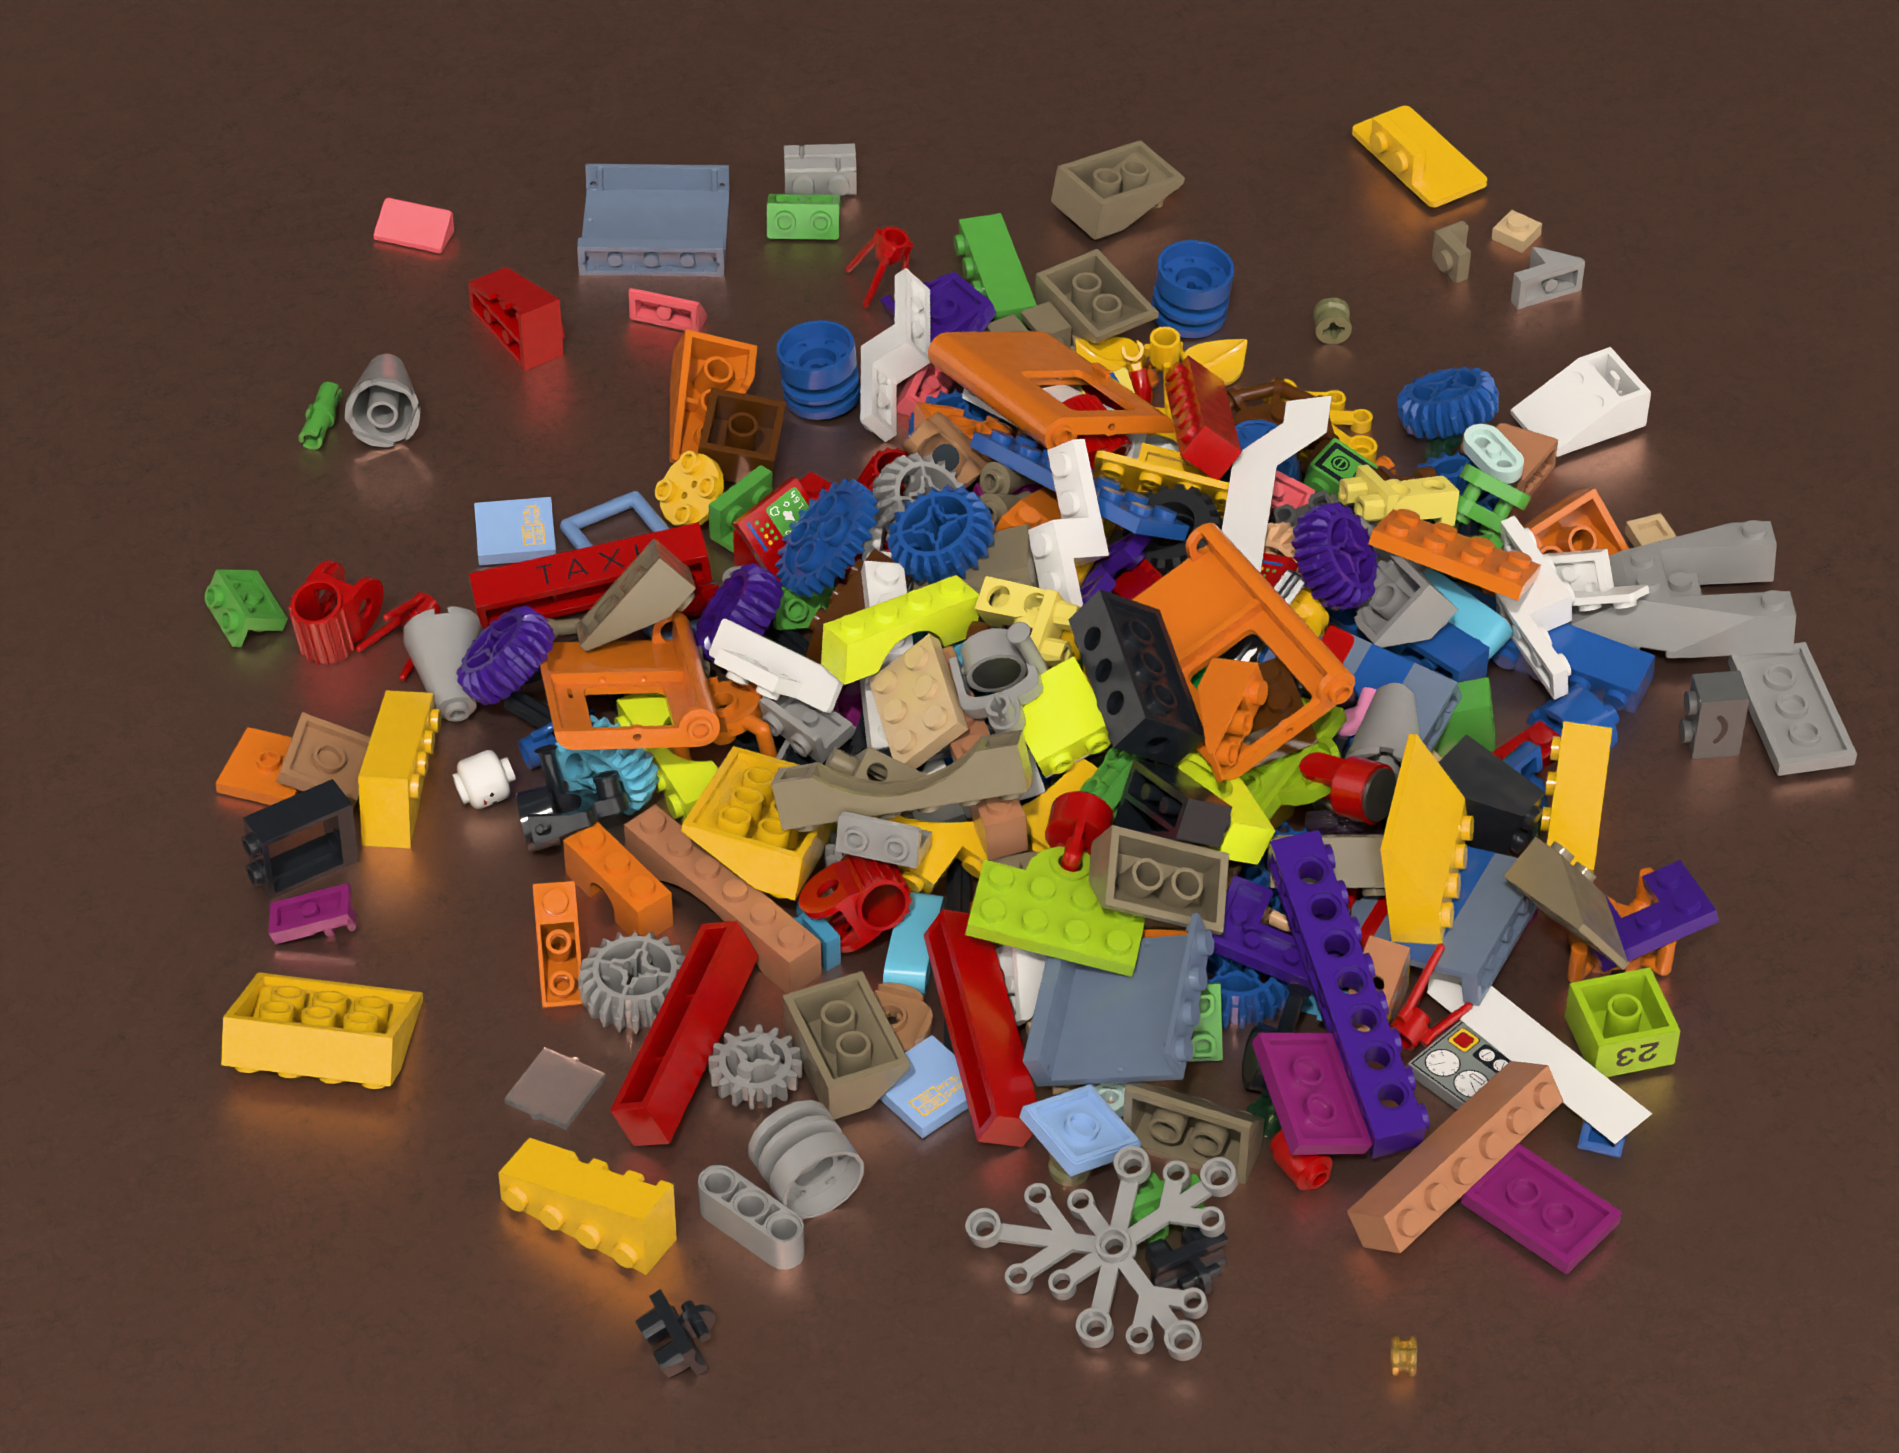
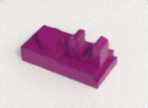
[269,883,357,944]

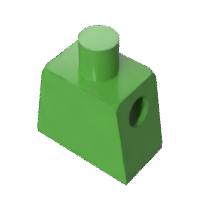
[1433,677,1496,757]

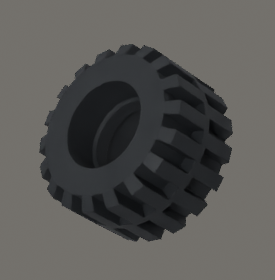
[1122,484,1223,576]

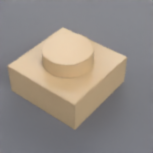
[1492,210,1543,253]
[1625,513,1677,548]

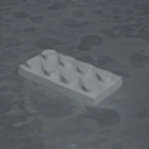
[1728,642,1857,776]

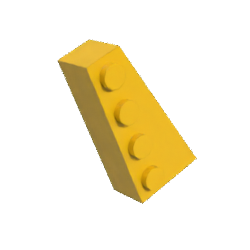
[358,690,441,849]
[1540,721,1613,874]
[498,1138,677,1275]

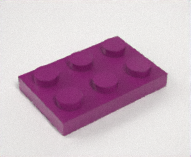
[1251,1033,1373,1155]
[1461,1143,1622,1275]

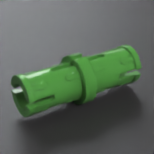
[298,382,343,450]

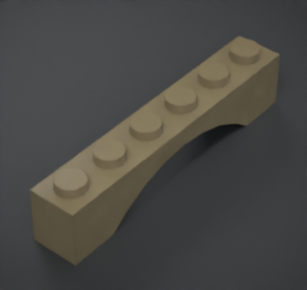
[771,730,1033,832]

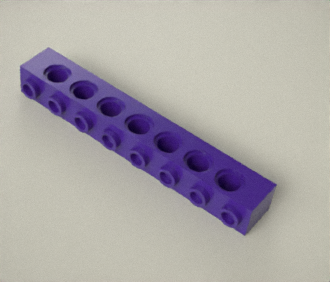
[1267,830,1430,1159]

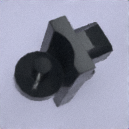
[1145,1227,1228,1296]
[635,1289,716,1378]

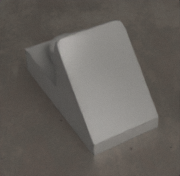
[1511,247,1585,309]

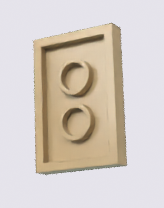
[868,634,968,769]

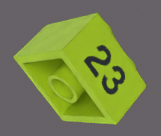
[1564,967,1681,1077]

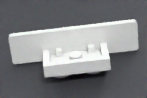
[1542,549,1649,611]
[709,619,843,713]

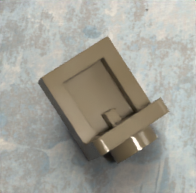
[1432,221,1471,284]

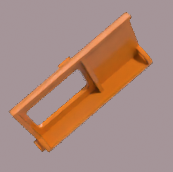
[928,331,1174,450]
[1132,523,1355,780]
[540,611,720,750]

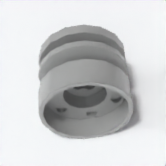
[748,1100,864,1219]

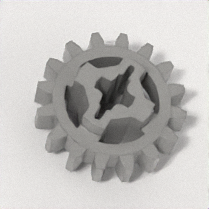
[708,1024,802,1110]

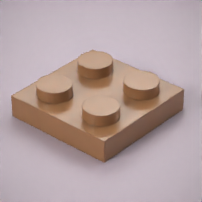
[276,712,371,810]

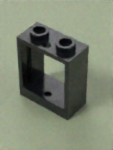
[241,779,359,900]

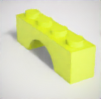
[821,575,979,685]
[614,693,718,823]
[1154,748,1275,865]

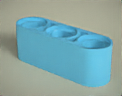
[1422,567,1513,661]
[883,892,945,996]

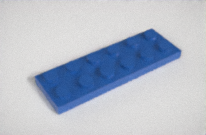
[969,430,1190,541]

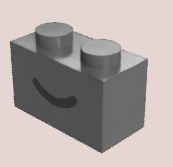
[1679,670,1750,759]

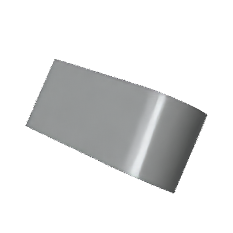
[698,1165,805,1270]

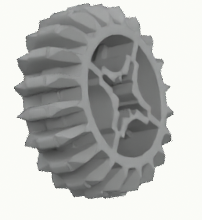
[872,452,967,541]
[578,930,686,1035]

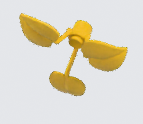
[1075,326,1247,443]

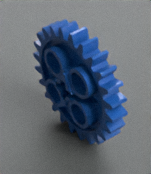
[775,478,879,598]

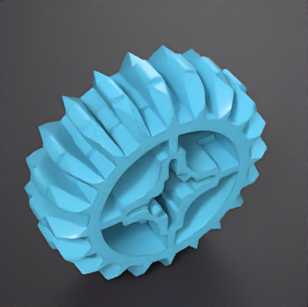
[555,715,659,816]

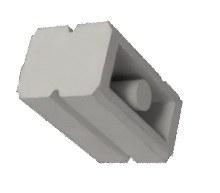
[784,144,857,196]

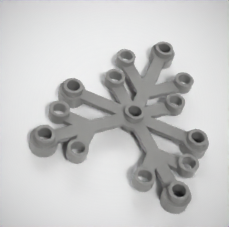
[965,1146,1238,1361]

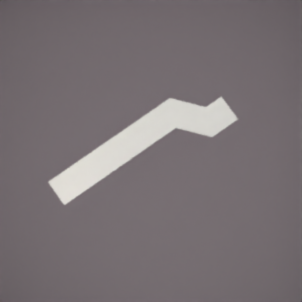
[1222,396,1332,572]
[1427,971,1652,1144]

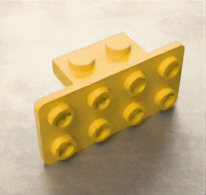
[1352,105,1487,208]
[1093,443,1229,519]

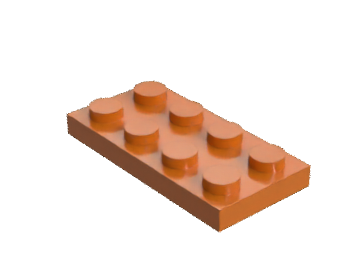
[1368,509,1541,601]

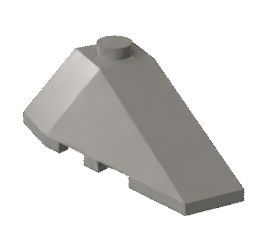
[1354,515,1458,648]

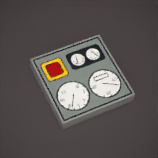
[1408,1020,1511,1110]

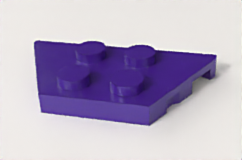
[880,271,997,343]

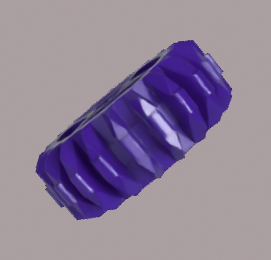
[1291,502,1380,611]
[694,563,783,663]
[456,605,555,705]

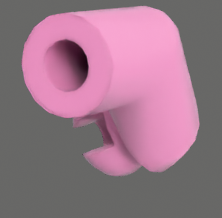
[1337,687,1376,737]

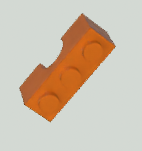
[563,822,673,937]

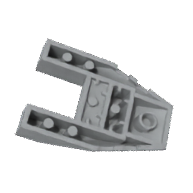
[1567,520,1796,658]

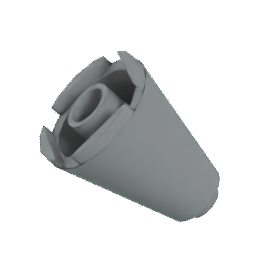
[344,354,421,448]
[403,606,482,722]
[1344,683,1421,781]

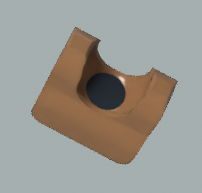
[902,412,994,490]

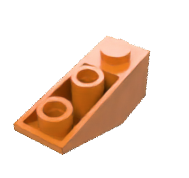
[1197,658,1268,782]
[533,881,583,1009]

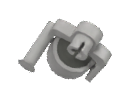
[949,622,1047,734]

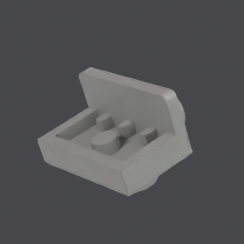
[758,695,855,764]
[835,811,932,869]

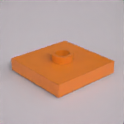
[216,727,303,805]

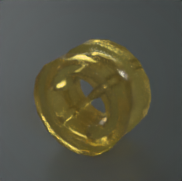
[1391,1335,1417,1377]

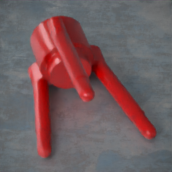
[845,226,914,309]
[355,592,441,682]
[1390,943,1473,1051]

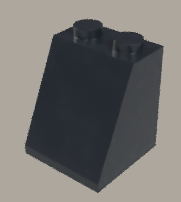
[1438,734,1546,856]

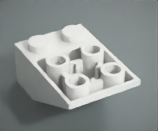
[1510,347,1651,457]

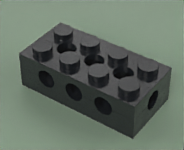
[1068,589,1205,766]

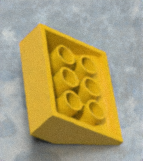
[1380,734,1474,944]
[681,746,838,900]
[221,972,423,1089]

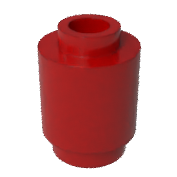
[1270,1130,1333,1190]

